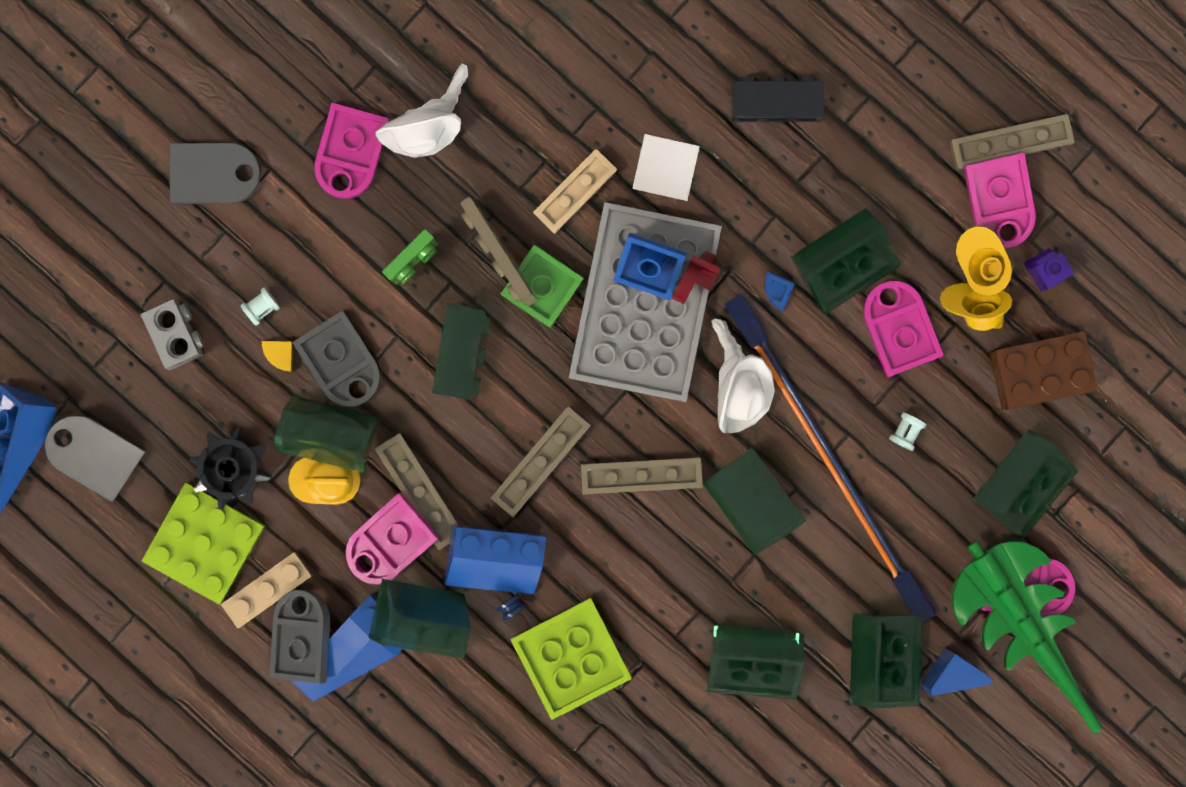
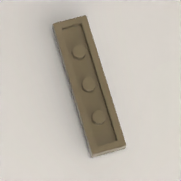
[949,114,1075,170]
[460,197,538,307]
[491,407,591,517]
[375,433,459,550]
[581,458,703,495]

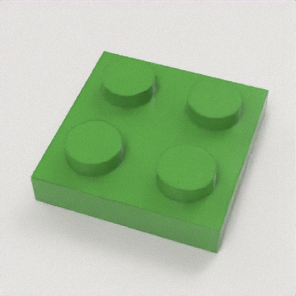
[382,229,438,285]
[501,245,584,328]

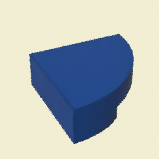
[764,272,795,311]

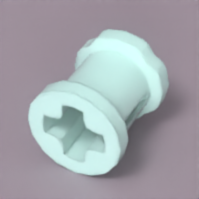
[241,287,280,326]
[889,412,927,451]

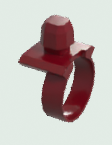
[672,251,721,305]

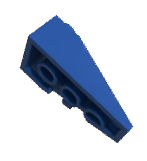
[0,383,56,514]
[291,593,417,702]

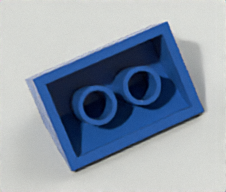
[444,525,546,594]

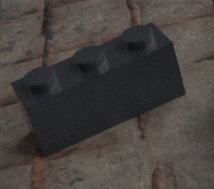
[732,76,824,122]

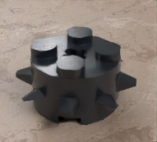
[189,428,271,509]

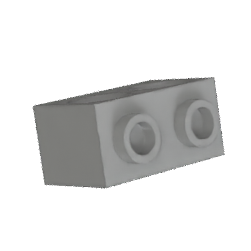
[140,299,204,370]

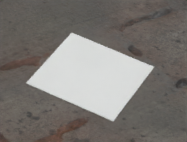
[632,134,700,201]

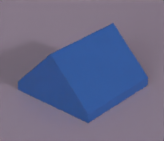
[613,233,687,300]
[921,648,992,696]

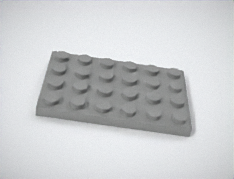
[569,202,722,402]

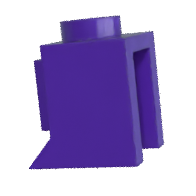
[1024,248,1074,292]

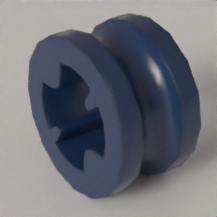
[496,594,526,621]

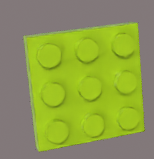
[142,482,265,605]
[510,597,632,720]

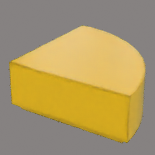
[262,341,293,372]

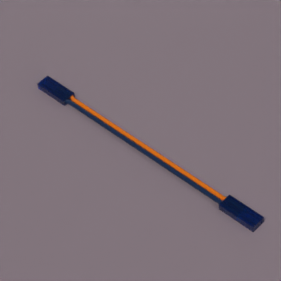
[725,294,936,625]

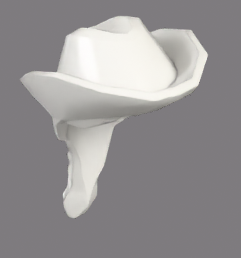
[375,64,468,158]
[712,318,775,433]

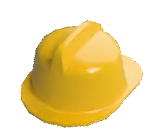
[956,226,1013,296]
[940,283,1012,331]
[288,456,361,505]

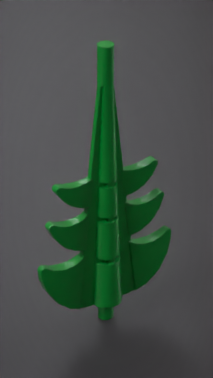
[952,540,1103,733]

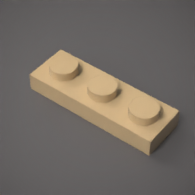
[533,149,617,235]
[221,552,313,629]

